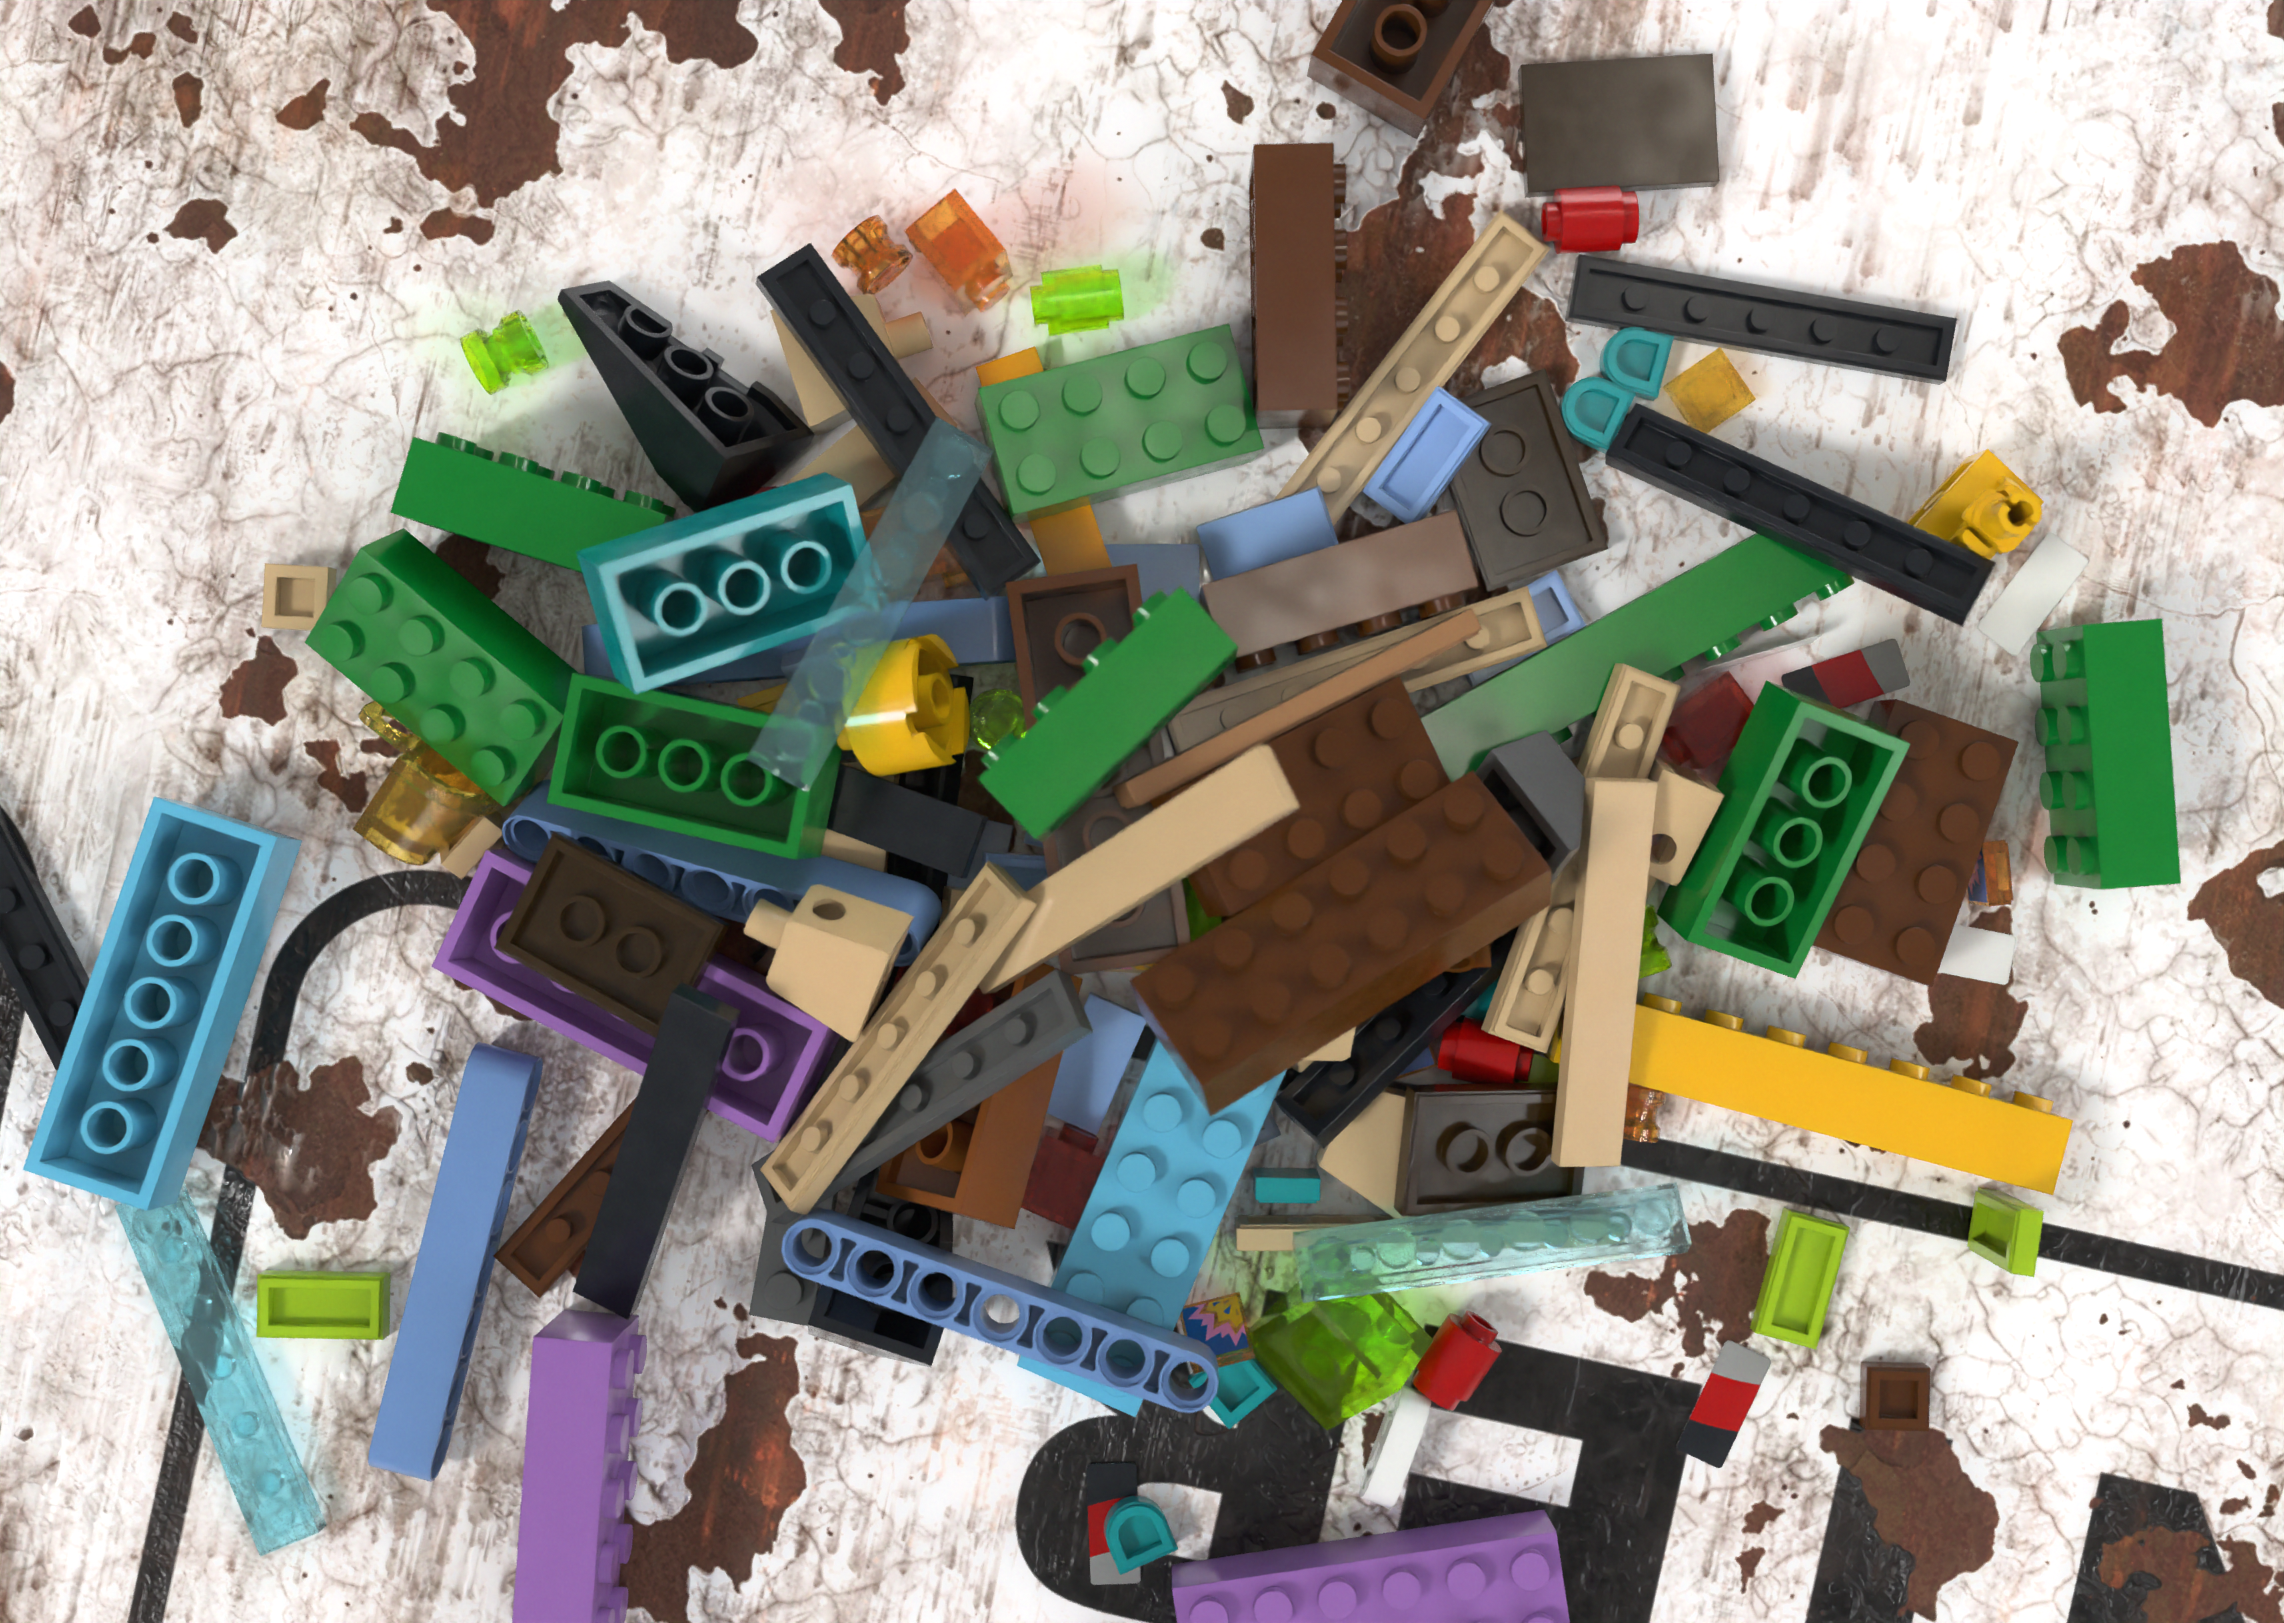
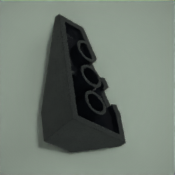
[557,280,815,514]
[807,1165,953,1367]

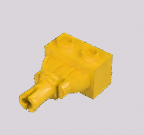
[1906,449,2044,560]

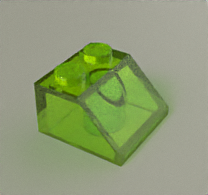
[1246,1251,1433,1430]

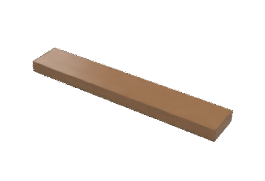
[1112,608,1482,809]

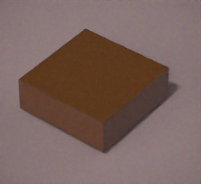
[1859,1362,1931,1431]

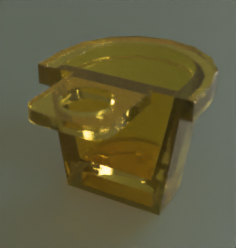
[353,701,500,866]

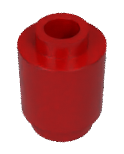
[1541,185,1639,254]
[1438,1016,1535,1084]
[1412,1311,1502,1411]

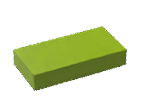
[1967,1187,2044,1277]
[1750,1207,1850,1350]
[257,1270,390,1340]

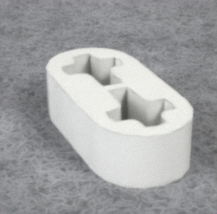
[1359,1383,1431,1509]

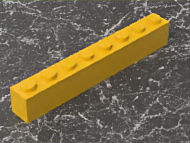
[1544,992,2073,1195]

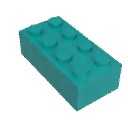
[576,472,884,694]

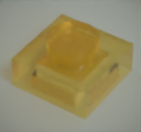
[1663,347,1756,434]

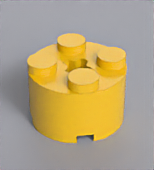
[833,634,970,777]

